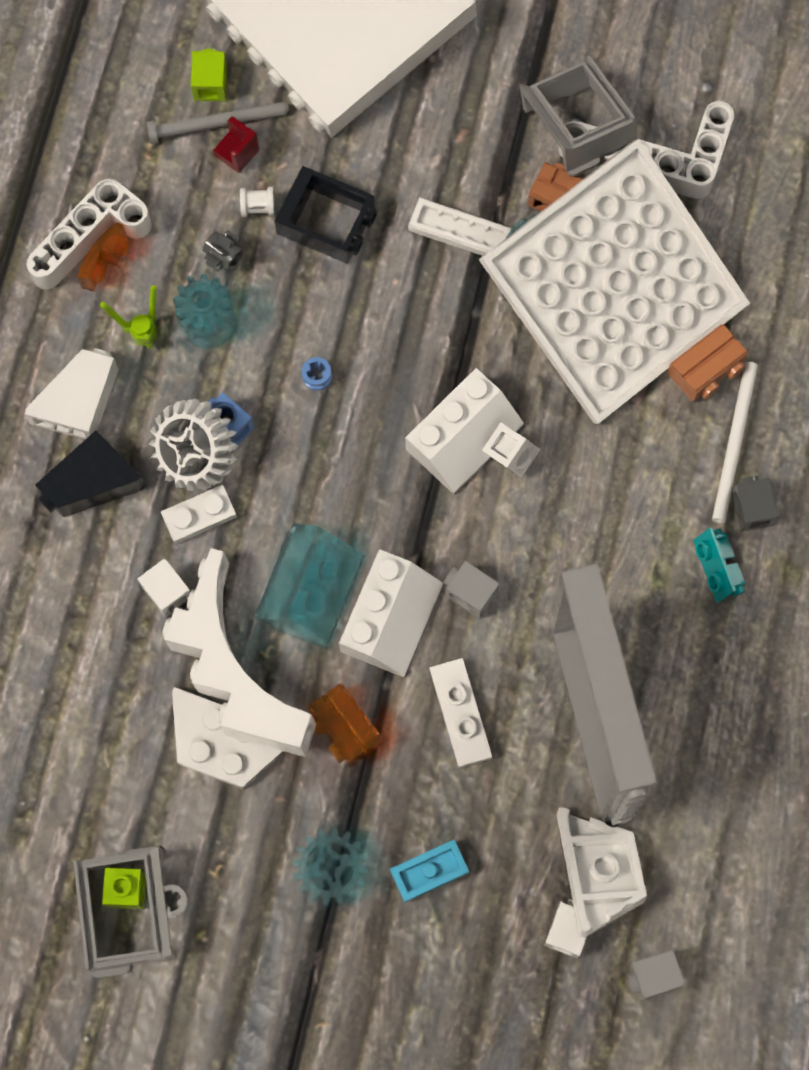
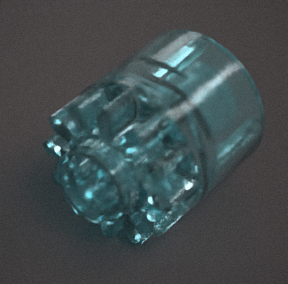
[173,274,236,348]

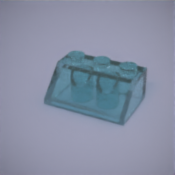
[254,524,365,649]

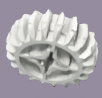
[149,399,239,491]

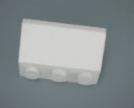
[405,368,524,494]
[339,549,443,677]

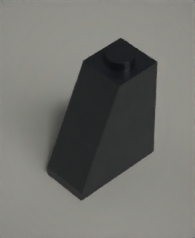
[35,430,146,517]

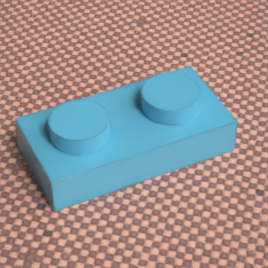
[390,840,469,903]

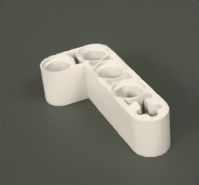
[26,179,152,289]

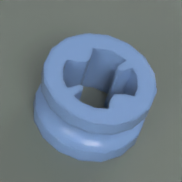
[301,357,332,391]

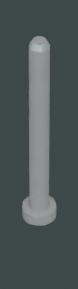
[146,102,289,144]

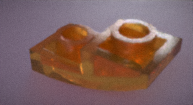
[77,222,130,292]

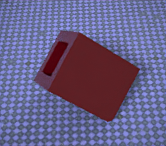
[213,116,259,173]

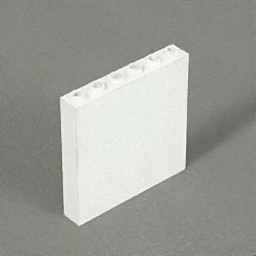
[206,0,477,138]

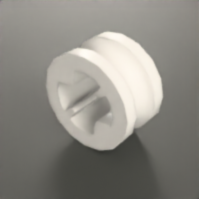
[164,885,188,917]

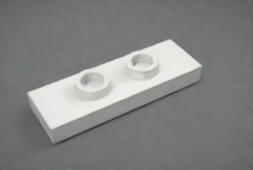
[408,198,512,256]
[429,658,492,768]

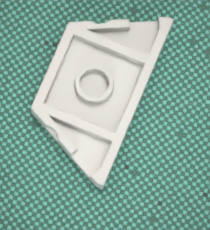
[172,687,283,789]
[557,808,647,937]

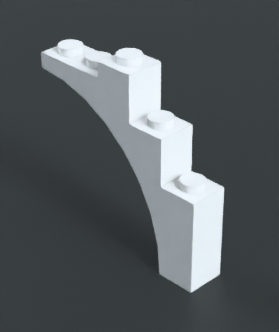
[163,548,316,757]

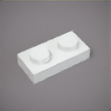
[161,484,237,545]

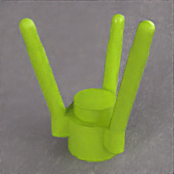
[100,285,157,349]

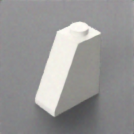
[25,349,119,439]

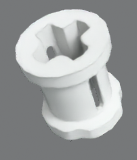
[240,187,275,217]

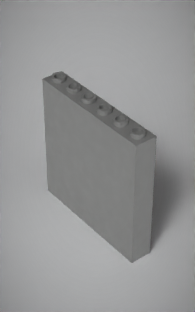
[550,564,657,826]

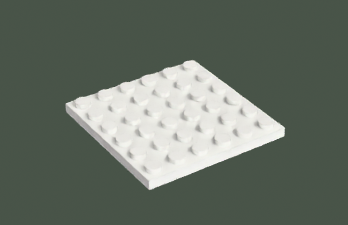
[479,139,750,424]

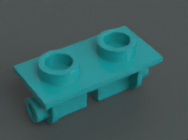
[693,527,746,603]

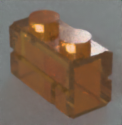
[308,683,384,767]

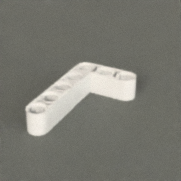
[558,101,734,199]

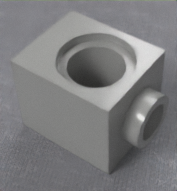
[444,561,500,619]
[626,950,685,1000]

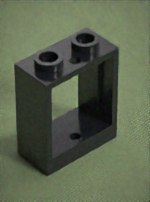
[274,166,378,264]

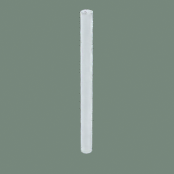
[712,362,758,523]

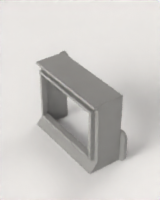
[520,55,637,177]
[73,846,176,978]

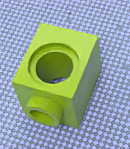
[190,48,227,102]
[102,868,146,910]

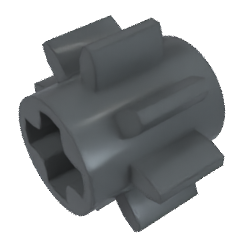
[202,229,244,272]

